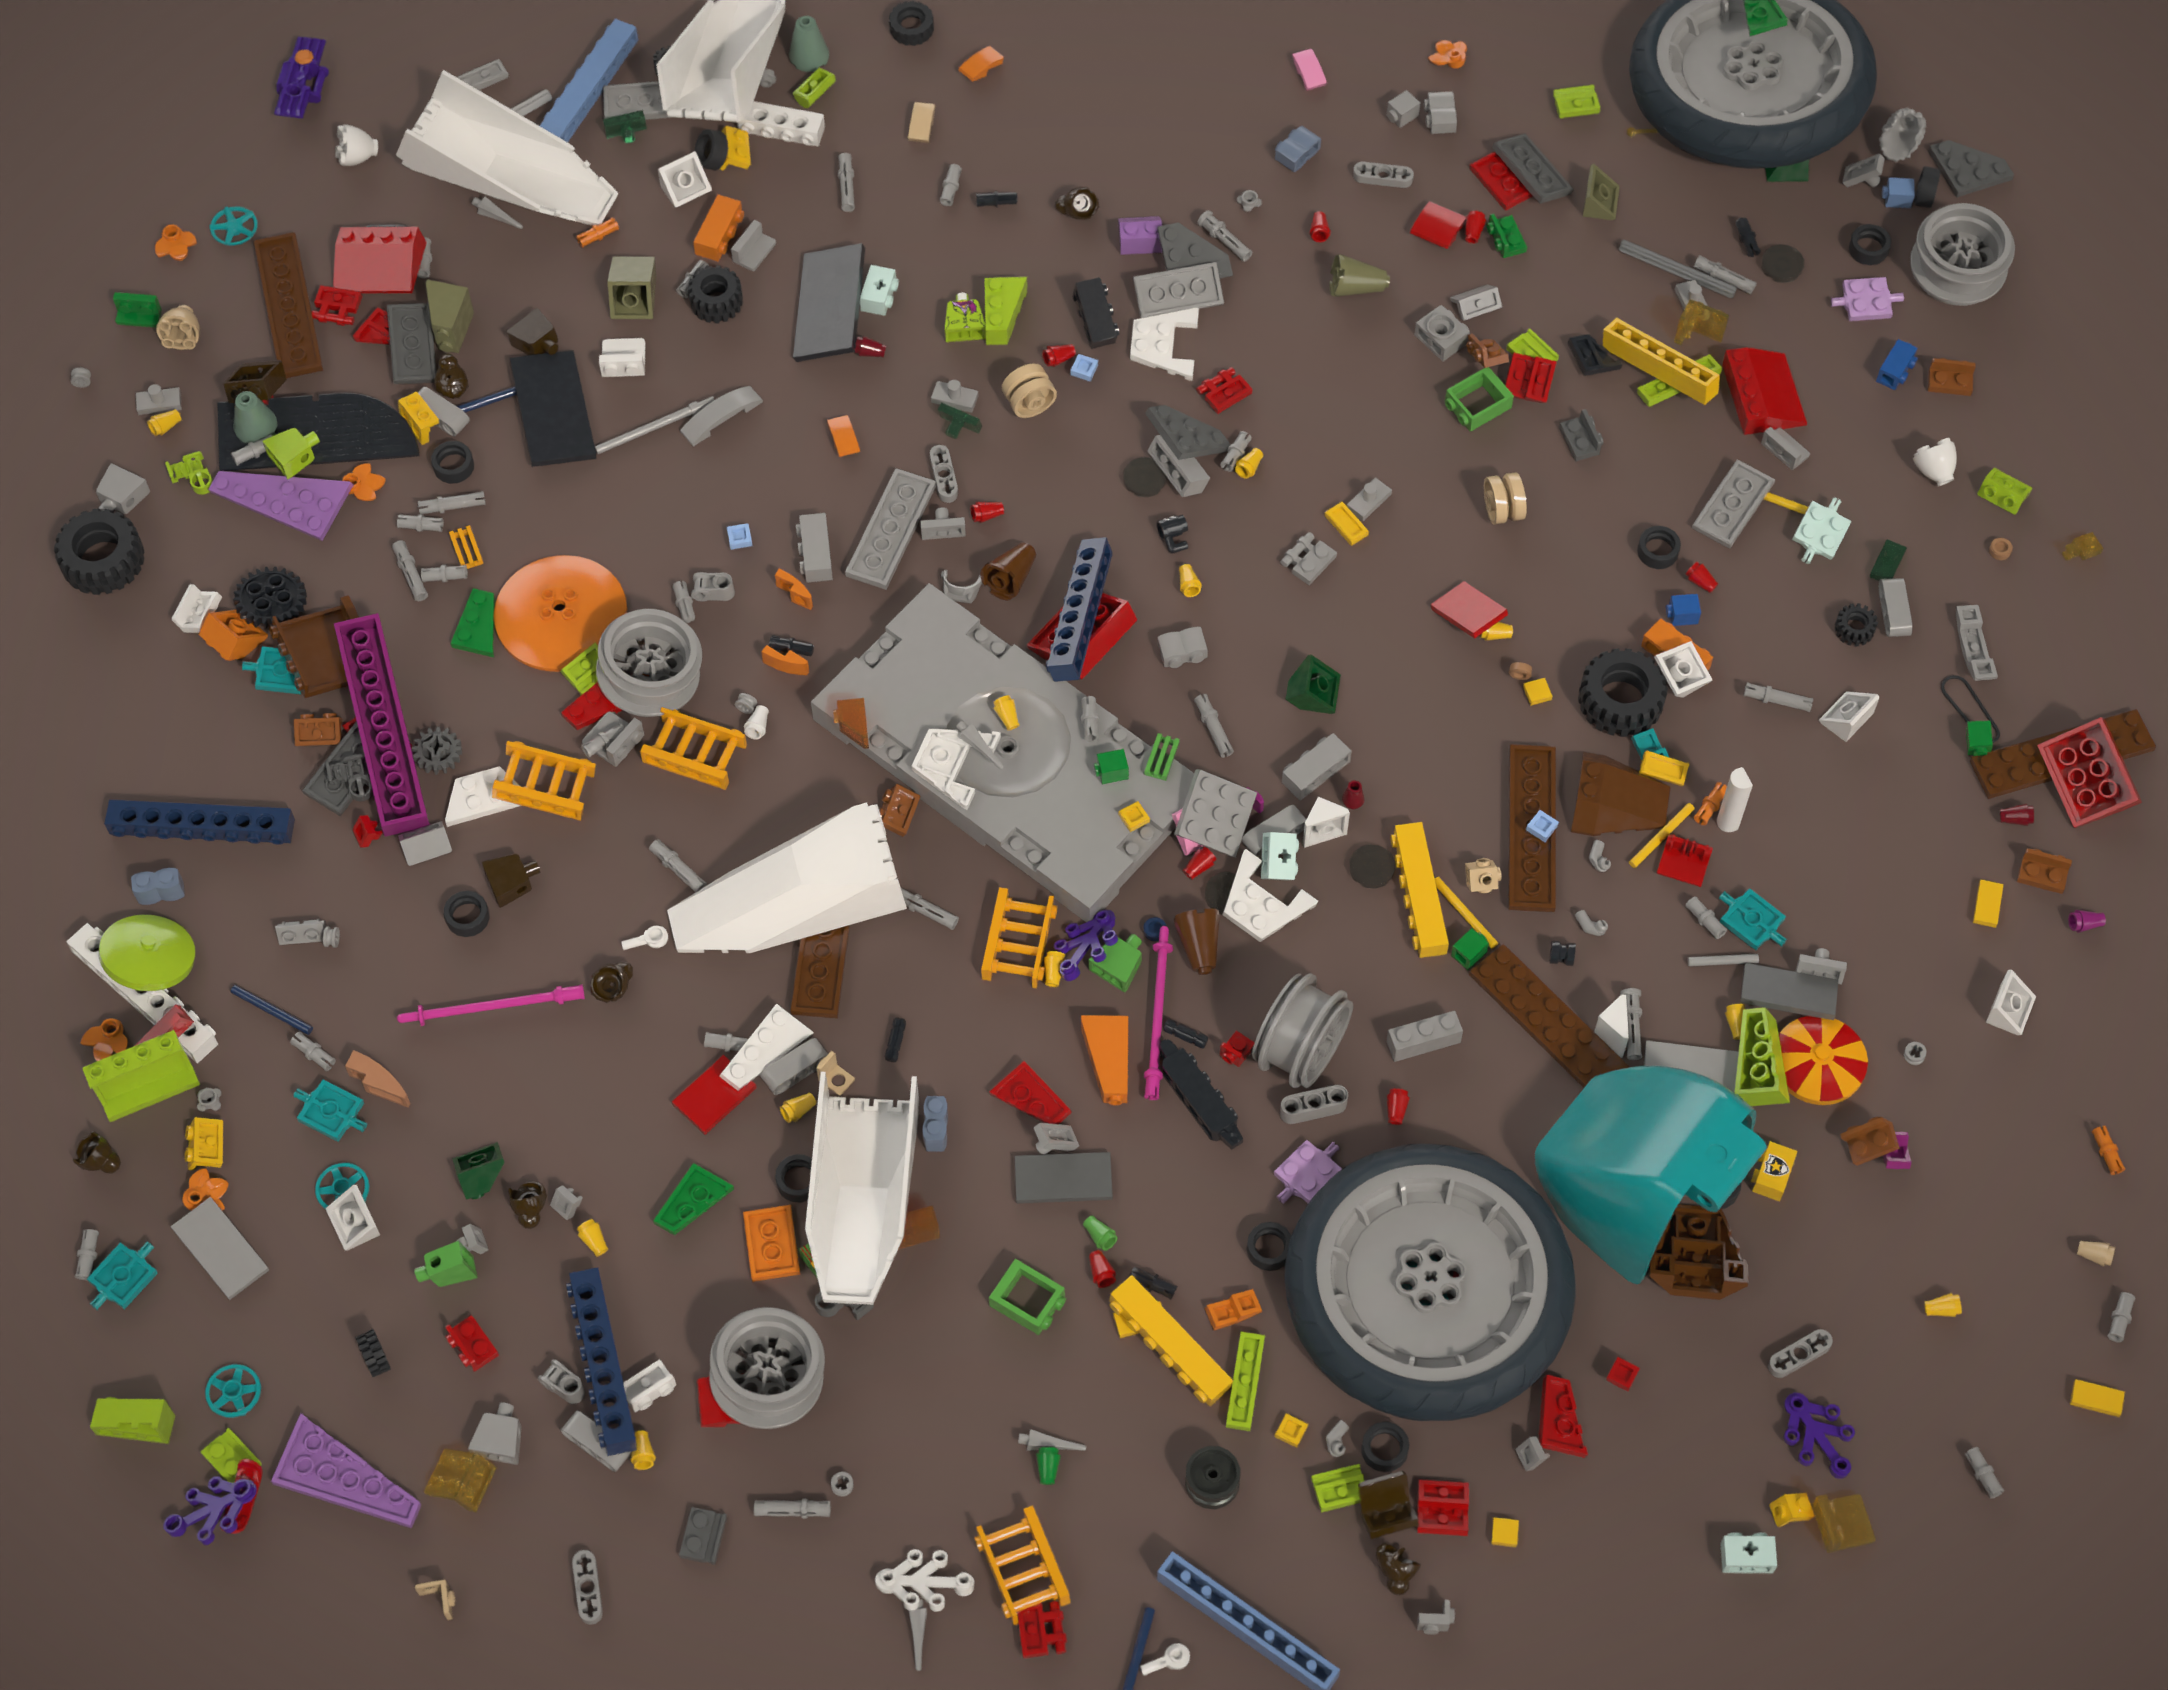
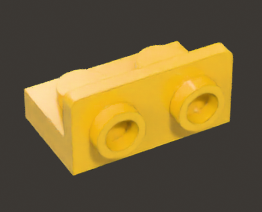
[398,392,439,445]
[185,1117,223,1170]

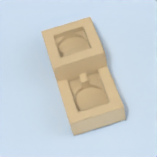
[908,102,935,143]

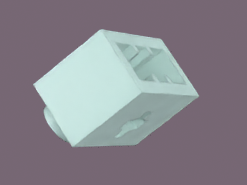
[860,265,899,316]
[1261,832,1299,880]
[1720,1533,1777,1573]

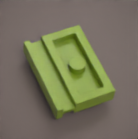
[1553,85,1600,118]
[1506,329,1559,361]
[560,643,598,695]
[201,1428,262,1483]
[1311,1464,1365,1513]

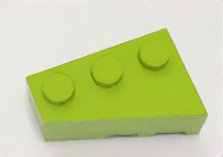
[985,277,1027,345]
[90,1397,175,1444]

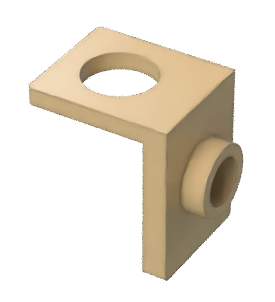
[816,1051,855,1096]
[415,1580,456,1620]

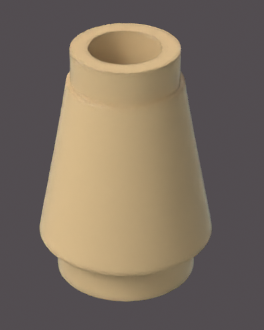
[2077,1241,2115,1267]

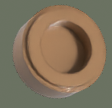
[1989,538,2013,560]
[1509,662,1532,680]

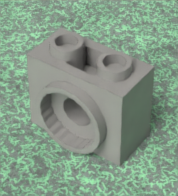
[1414,305,1470,361]

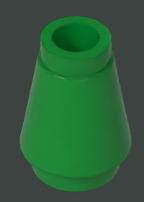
[1036,1447,1061,1485]

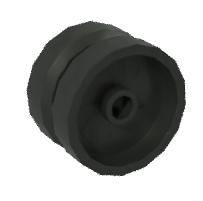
[1185,1446,1241,1509]

